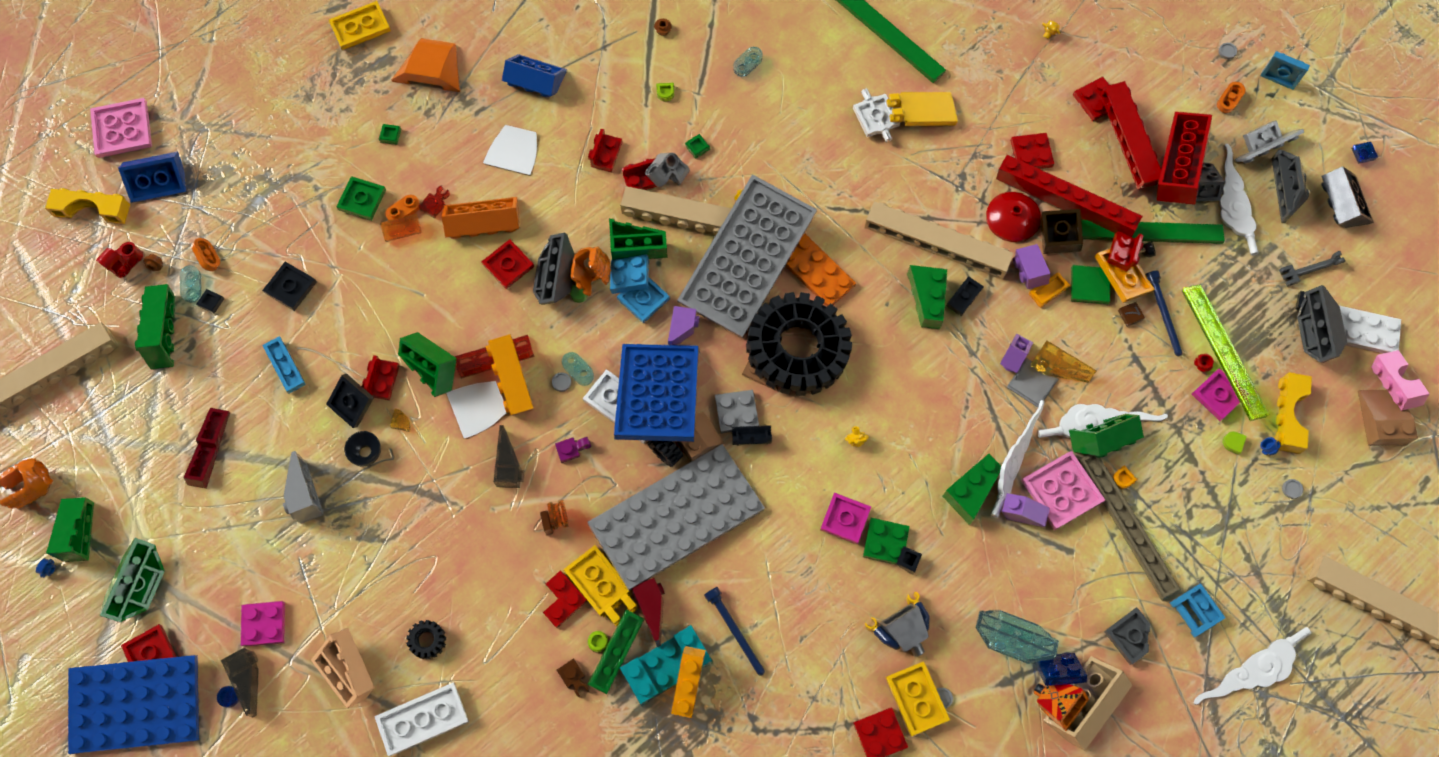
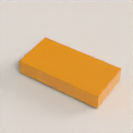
[1029,272,1070,308]

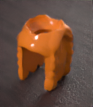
[571,246,611,296]
[0,458,53,509]

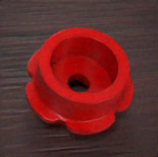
[1194,354,1214,372]

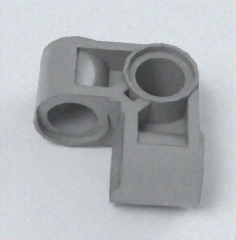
[645,153,690,187]

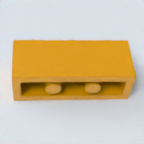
[671,646,706,718]

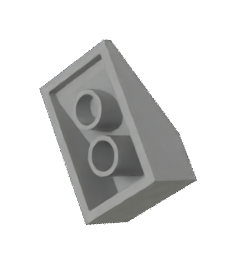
[283,451,324,523]

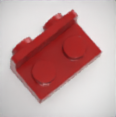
[588,129,623,173]
[622,158,657,190]
[1107,231,1144,272]
[362,355,400,401]

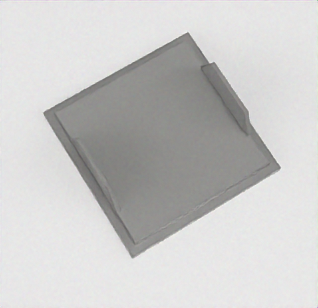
[1007,358,1059,407]

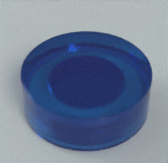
[217,686,240,708]

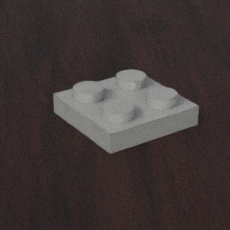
[715,390,759,433]

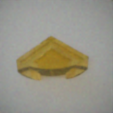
[390,408,411,432]

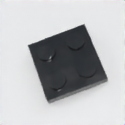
[262,261,317,311]
[326,373,374,428]

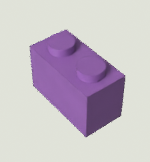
[1013,244,1051,289]

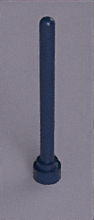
[1145,270,1182,356]
[704,587,765,676]

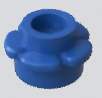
[1260,437,1281,455]
[36,558,56,578]

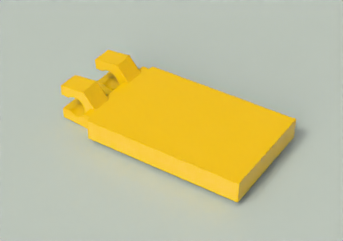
[886,92,958,126]
[563,545,638,627]

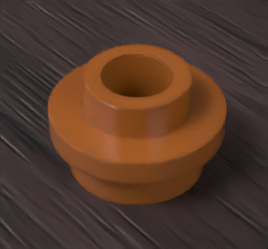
[654,18,672,36]
[143,254,163,271]

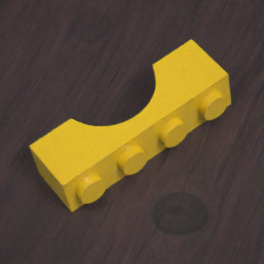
[45,188,130,224]
[1274,372,1312,454]

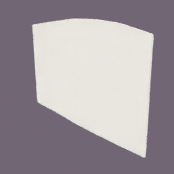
[483,125,537,175]
[446,381,506,439]

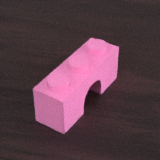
[1372,350,1430,411]

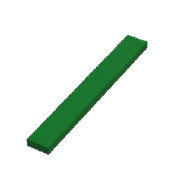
[836,0,946,83]
[1081,220,1225,244]

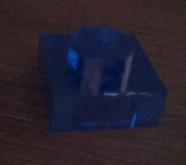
[1351,141,1378,164]

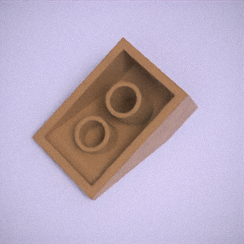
[1358,389,1418,446]

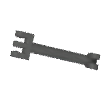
[1279,251,1346,287]

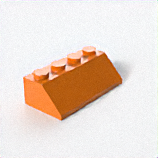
[441,197,520,239]

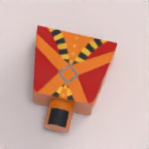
[1034,679,1089,731]

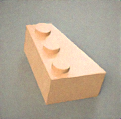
[311,628,375,708]

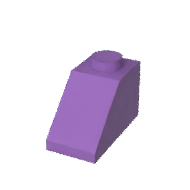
[668,306,700,345]
[1000,334,1033,373]
[1002,493,1050,527]

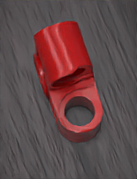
[96,242,143,278]

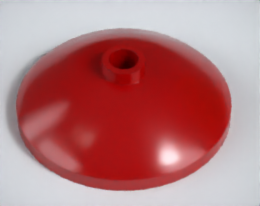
[986,192,1041,242]

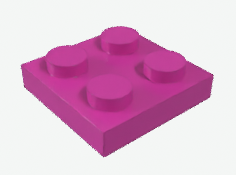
[1191,368,1248,421]
[820,492,871,544]
[241,601,285,647]

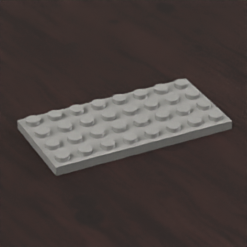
[677,174,817,338]
[587,444,765,591]

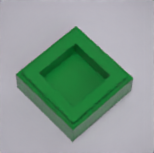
[379,124,402,145]
[685,134,710,159]

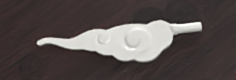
[1220,144,1258,256]
[990,400,1045,518]
[1038,404,1168,438]
[1193,627,1311,705]

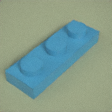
[262,336,306,394]

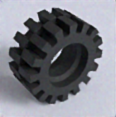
[647,441,683,467]
[406,620,446,659]

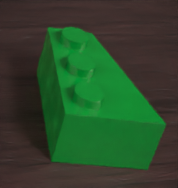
[609,218,668,260]
[907,265,948,330]
[398,332,457,397]
[1069,414,1144,458]
[942,453,1002,525]
[46,497,94,562]

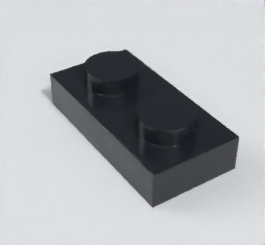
[946,276,984,317]

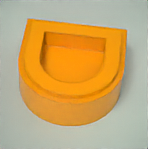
[1112,465,1138,489]

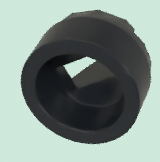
[1141,241,1156,257]

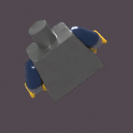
[865,592,930,657]

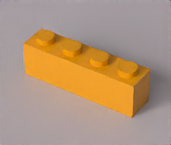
[486,334,534,415]

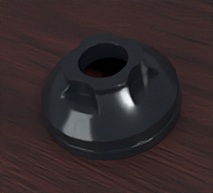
[344,431,381,467]

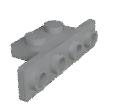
[1235,120,1304,164]

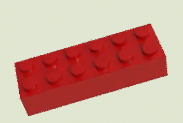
[1157,111,1212,205]

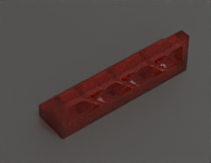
[454,335,535,379]

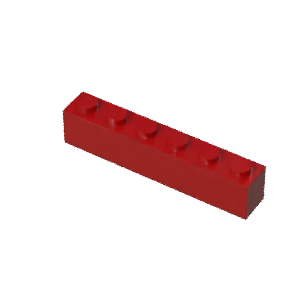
[1100,81,1162,190]

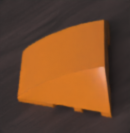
[391,38,460,92]

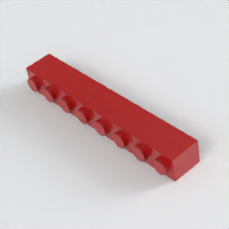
[996,155,1143,237]

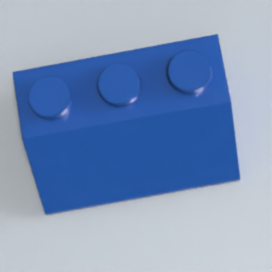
[502,54,567,97]
[118,151,186,203]

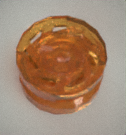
[547,500,569,530]

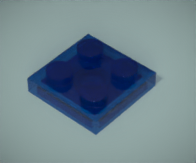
[1034,652,1087,686]

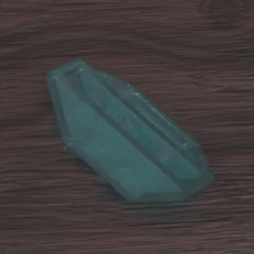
[975,610,1059,664]

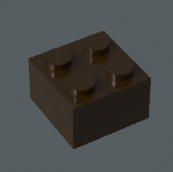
[1040,209,1083,254]

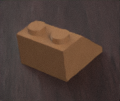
[677,412,725,462]

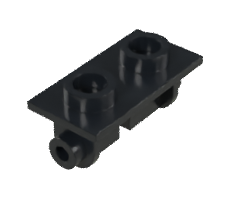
[732,425,772,446]

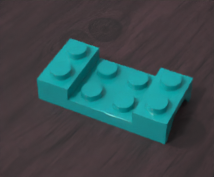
[620,625,712,706]

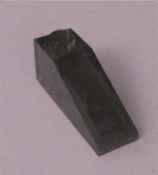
[493,425,524,488]
[221,648,259,718]

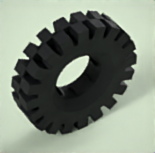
[746,292,852,396]

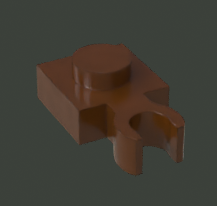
[556,658,589,698]

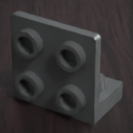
[1196,163,1225,201]

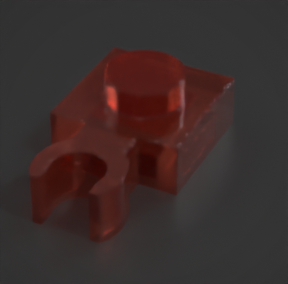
[419,186,450,219]

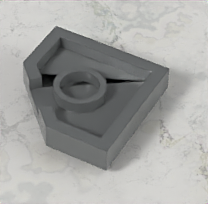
[1104,607,1150,665]

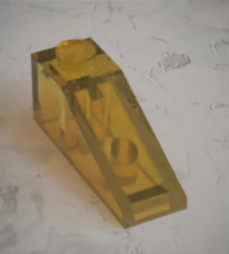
[1031,341,1097,383]

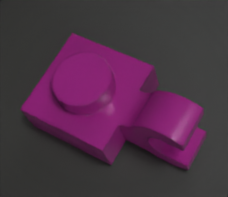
[555,437,591,463]

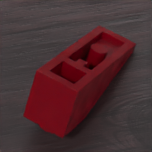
[632,578,665,647]

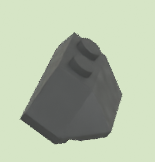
[1272,150,1309,223]
[533,232,575,305]
[1297,285,1347,363]

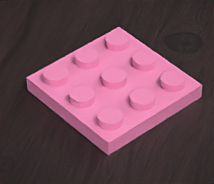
[90,98,152,158]
[1021,451,1105,531]

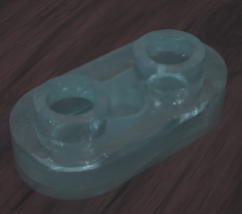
[733,47,763,77]
[180,265,201,303]
[562,352,594,386]

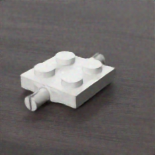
[853,88,900,142]

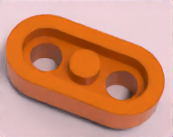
[1217,82,1246,113]
[386,195,421,225]
[191,238,221,271]

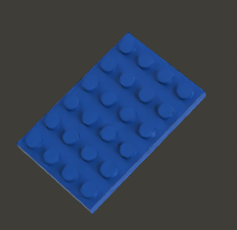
[614,344,698,442]
[68,655,199,754]

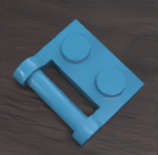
[1170,583,1225,638]

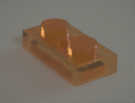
[380,214,422,242]

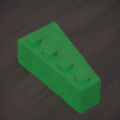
[135,284,175,370]

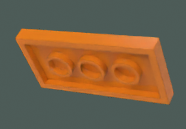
[785,233,856,307]

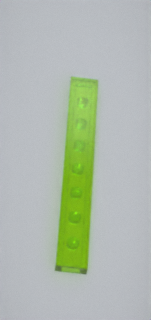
[1182,284,1270,421]

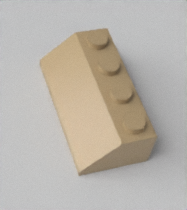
[1043,656,1132,751]

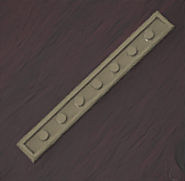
[1078,455,1180,600]

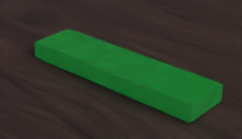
[588,609,645,694]

